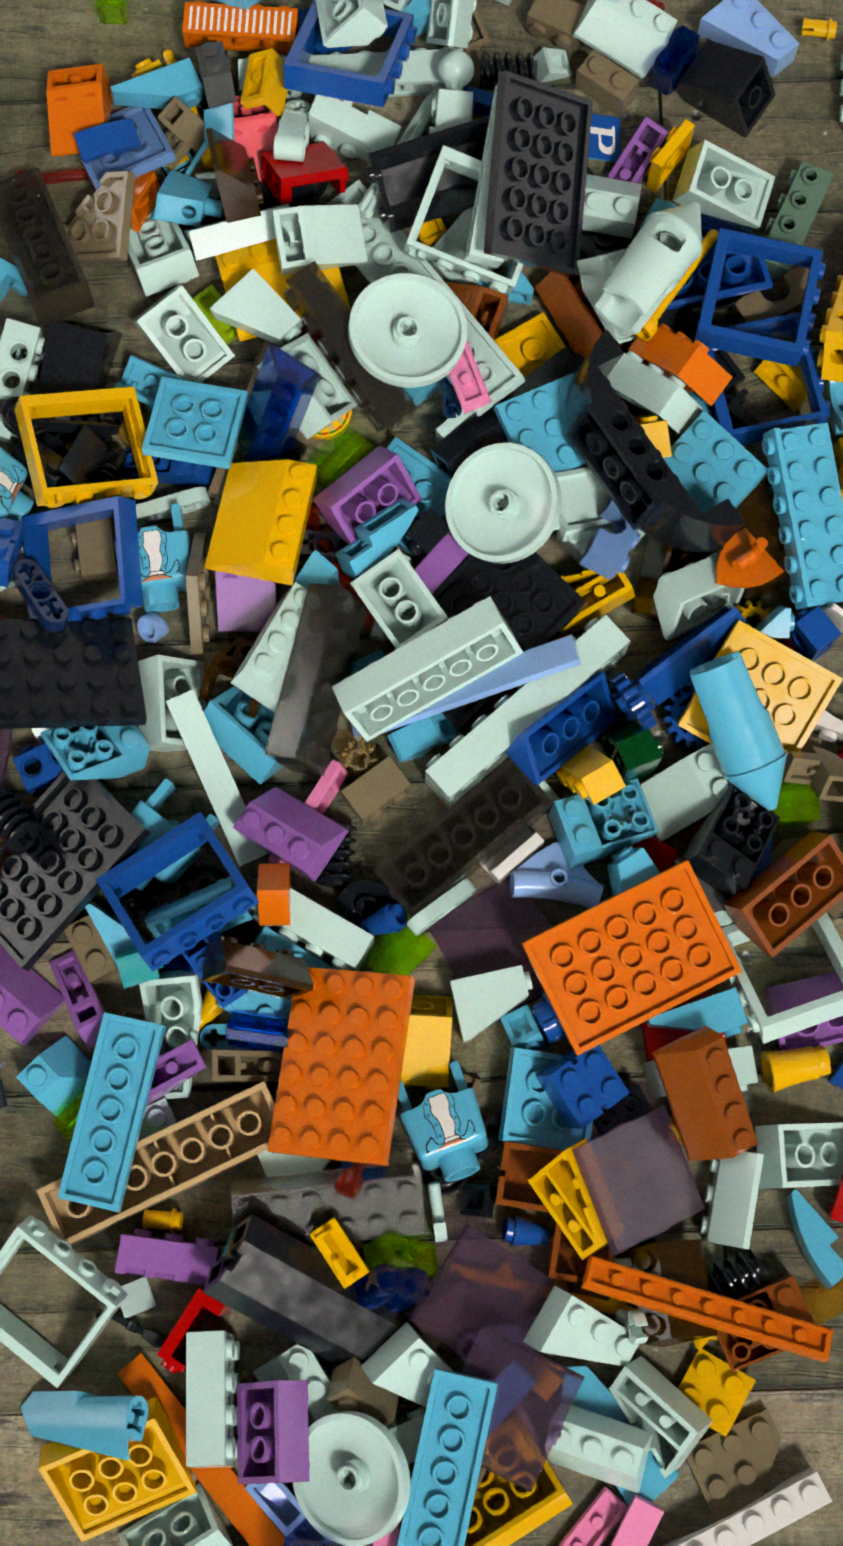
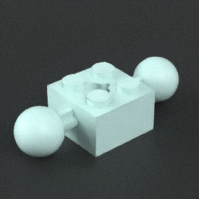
[429,50,474,134]

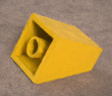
[400,994,453,1090]

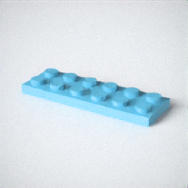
[57,1012,166,1212]
[397,1367,498,1546]

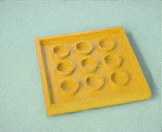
[677,620,843,782]

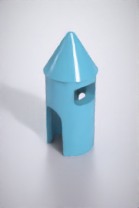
[689,651,788,811]

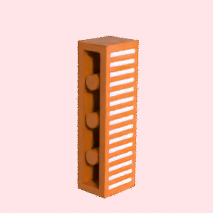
[182,1,299,54]

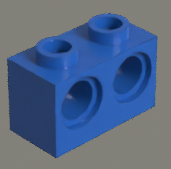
[13,743,64,796]

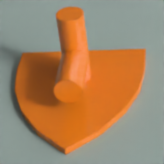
[716,528,784,588]

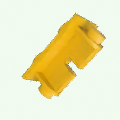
[309,1217,370,1289]

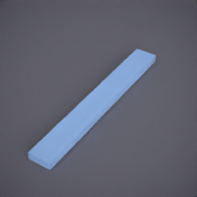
[351,635,581,742]

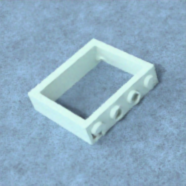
[403,145,523,294]
[722,912,843,1044]
[0,1215,128,1388]

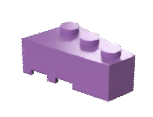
[115,1228,221,1285]

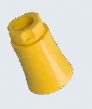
[760,1045,831,1094]

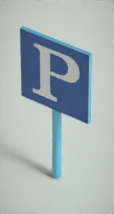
[588,114,621,163]

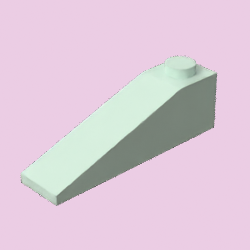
[139,969,202,1100]

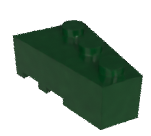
[599,722,664,782]

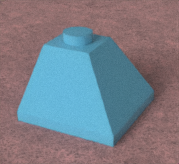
[16,1036,92,1123]

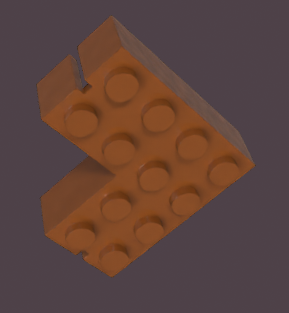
[494,1141,628,1283]

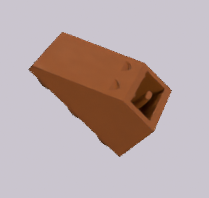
[445,282,509,340]
[717,1274,815,1373]

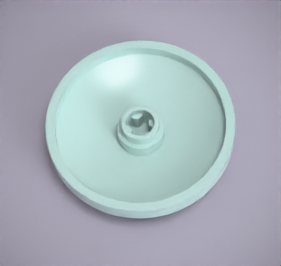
[348,273,468,388]
[445,443,561,564]
[293,1411,410,1546]

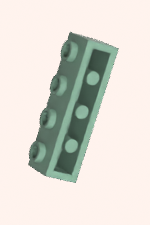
[764,161,834,281]

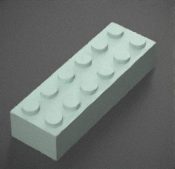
[332,596,523,742]

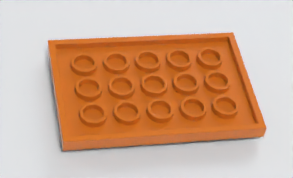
[521,860,742,1056]
[268,967,415,1167]

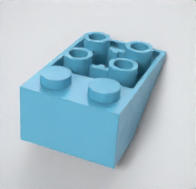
[40,725,150,780]
[548,778,659,868]

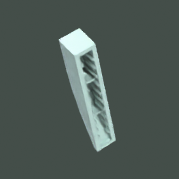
[464,83,507,268]

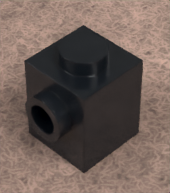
[404,508,450,558]

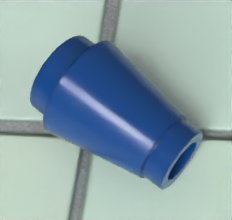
[361,903,408,936]
[502,1215,549,1246]

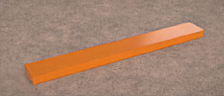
[581,1255,834,1363]
[117,1352,292,1546]

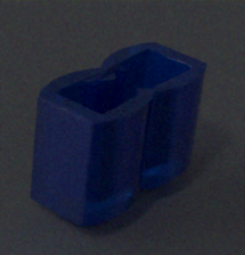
[650,25,700,96]
[354,1264,431,1311]

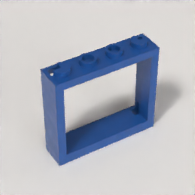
[283,0,417,108]
[694,228,826,367]
[707,312,831,445]
[22,496,143,621]
[96,812,259,972]

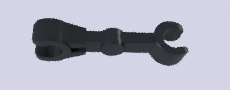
[95,1302,168,1349]

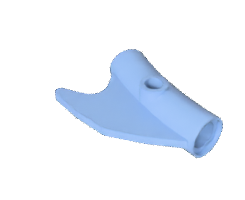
[510,842,604,908]

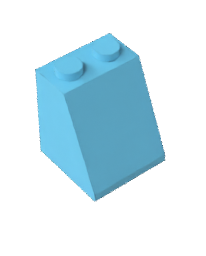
[607,846,660,897]

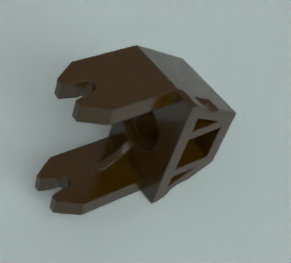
[199,637,262,719]

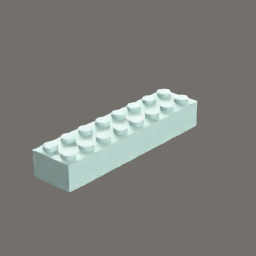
[425,615,630,808]

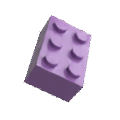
[237,1380,310,1484]

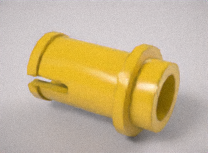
[801,17,837,41]
[143,1208,183,1234]

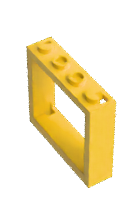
[15,387,158,508]

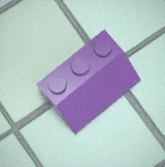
[313,446,422,545]
[233,787,349,881]
[0,945,65,1046]
[766,971,843,1051]

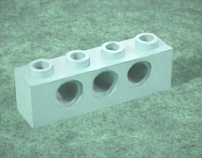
[0,318,46,444]

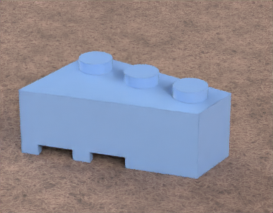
[697,0,799,77]

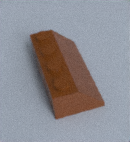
[535,271,635,359]
[723,831,843,958]
[652,1025,758,1161]

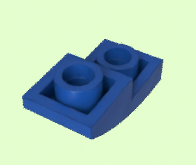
[74,119,142,164]

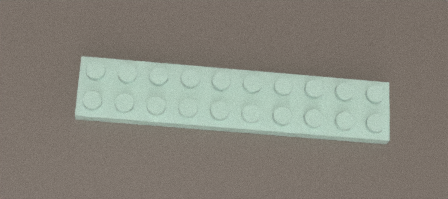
[326,180,526,417]

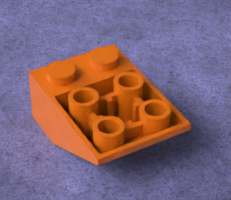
[46,63,112,157]

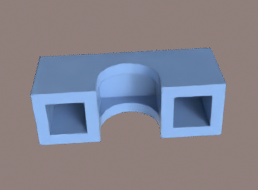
[579,496,641,581]

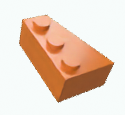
[628,323,733,406]

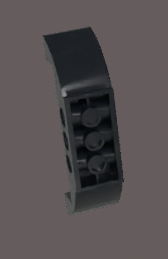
[566,329,746,553]

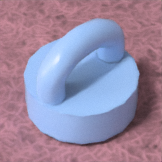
[137,612,169,643]

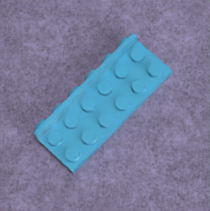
[762,422,843,610]

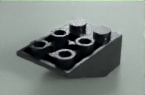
[11,417,113,491]
[680,784,780,898]

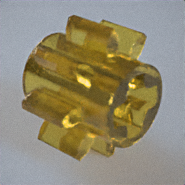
[340,737,378,775]

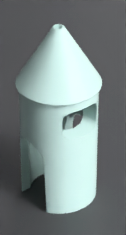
[594,202,702,334]

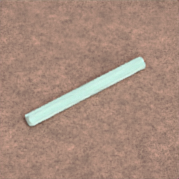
[358,88,439,220]

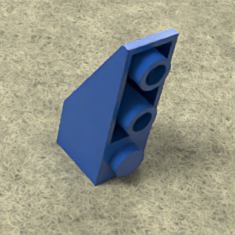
[121,449,215,487]

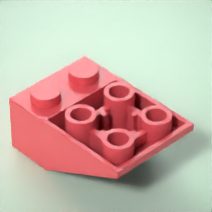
[220,95,278,186]

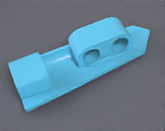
[560,1365,680,1505]
[20,1391,148,1461]

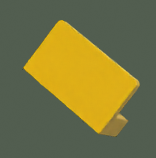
[240,48,288,117]
[754,360,808,412]

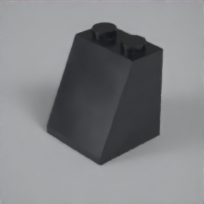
[678,40,776,137]
[37,319,122,394]

